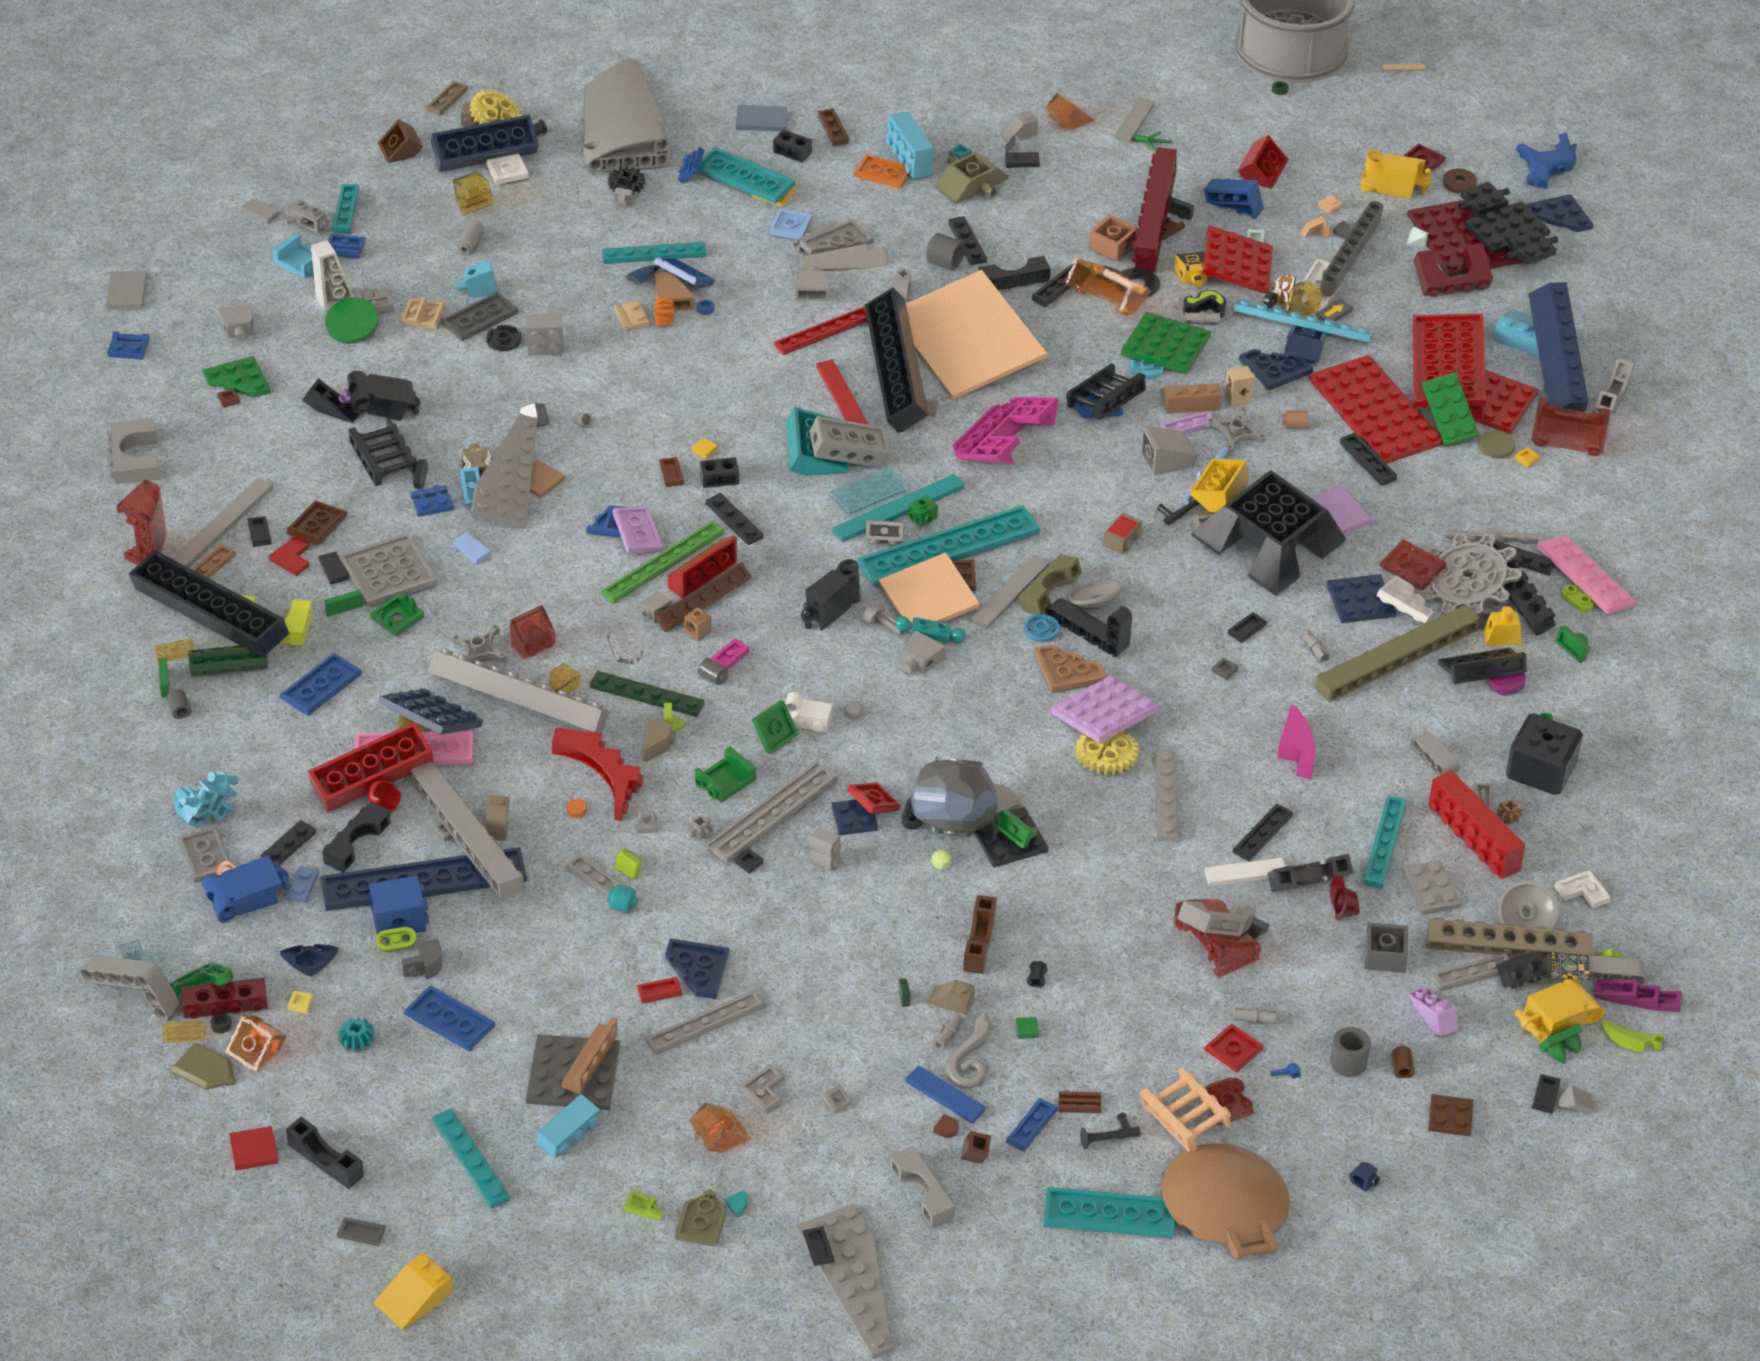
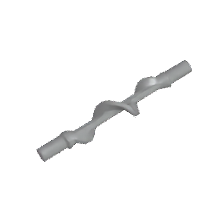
[1446,528,1539,543]

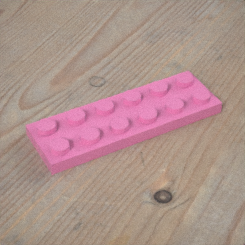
[1537,535,1636,614]
[355,731,473,765]

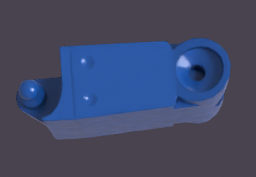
[202,855,291,923]

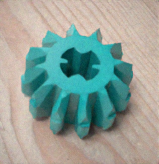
[339,1016,374,1052]

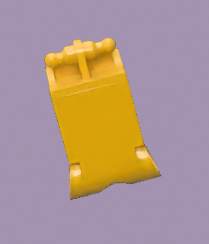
[1360,150,1432,199]
[1515,979,1605,1043]

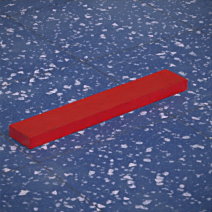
[774,306,868,355]
[816,359,869,425]

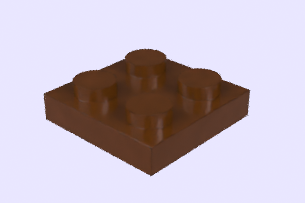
[1428,1094,1474,1137]

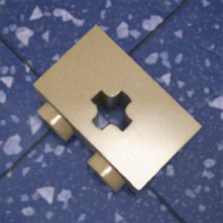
[1225,366,1255,407]

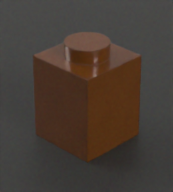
[961,1131,991,1164]

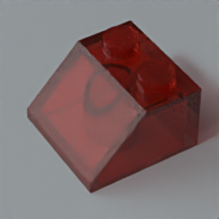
[510,605,556,659]

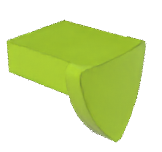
[664,703,686,732]
[615,848,643,880]

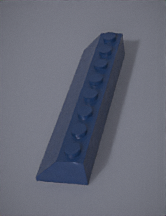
[1528,282,1589,414]

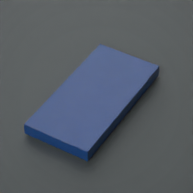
[280,653,362,716]
[404,985,495,1052]

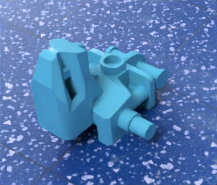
[174,772,239,827]

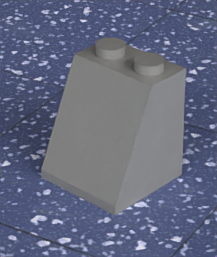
[1140,426,1197,476]

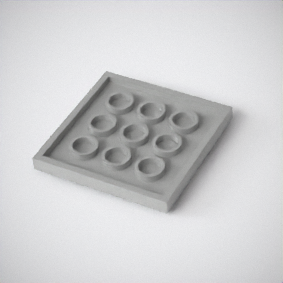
[339,533,437,607]

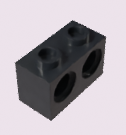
[773,129,812,163]
[700,457,739,488]
[1496,950,1547,989]

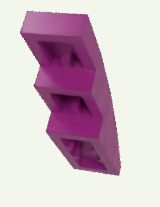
[1595,979,1682,1012]

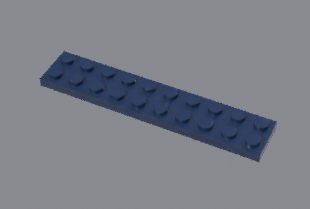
[320,847,527,911]

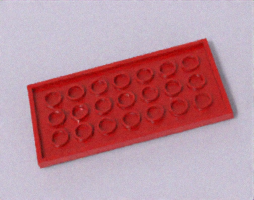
[1413,313,1486,408]
[1308,355,1443,464]

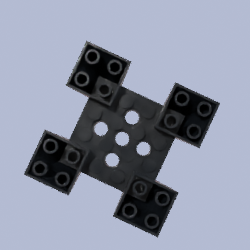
[1191,470,1346,596]

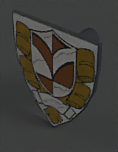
[1271,274,1305,311]

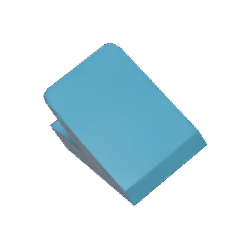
[460,467,480,506]

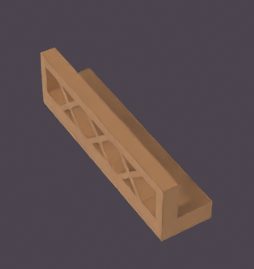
[562,1017,618,1094]

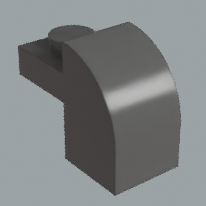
[402,939,442,979]

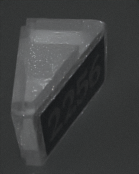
[1005,133,1019,153]

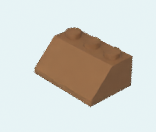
[1161,383,1221,414]

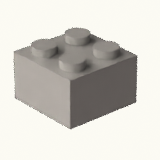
[526,313,564,355]

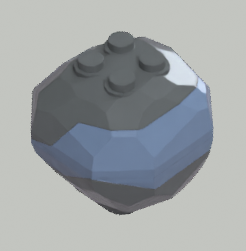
[911,757,998,837]

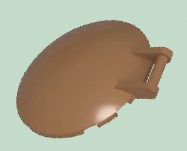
[1162,1143,1290,1260]

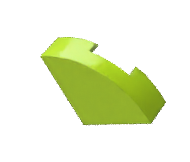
[1594,949,1623,958]

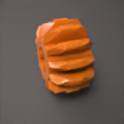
[654,297,674,327]

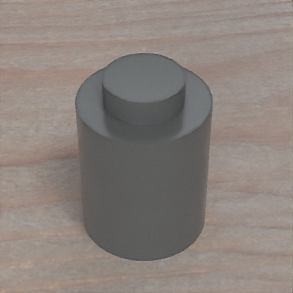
[698,658,728,685]
[167,690,192,719]

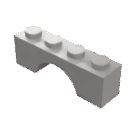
[890,1146,956,1228]

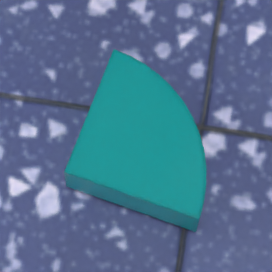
[726,1190,747,1218]

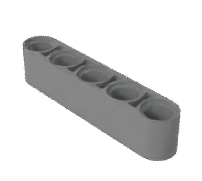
[1544,953,1645,985]

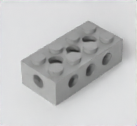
[809,416,890,468]

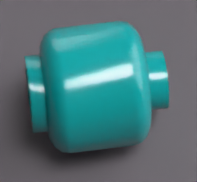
[607,884,639,913]

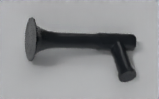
[1157,499,1200,525]
[1080,1112,1140,1150]

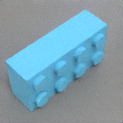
[886,111,934,179]

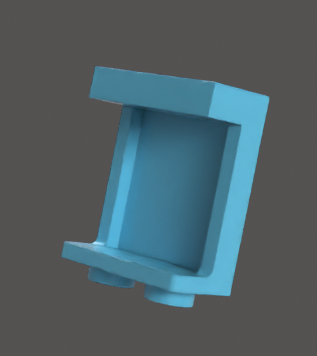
[272,232,314,278]

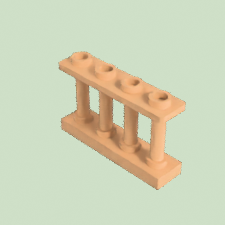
[1140,1067,1231,1152]

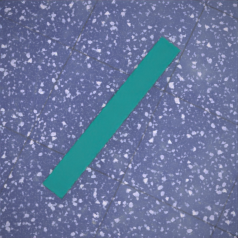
[832,474,964,543]

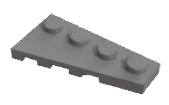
[799,219,874,255]

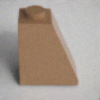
[654,272,694,311]

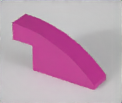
[1277,705,1315,779]

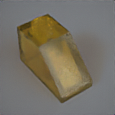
[549,662,580,693]

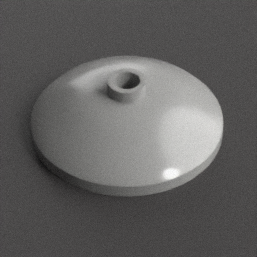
[1067,580,1123,610]
[1497,880,1558,941]

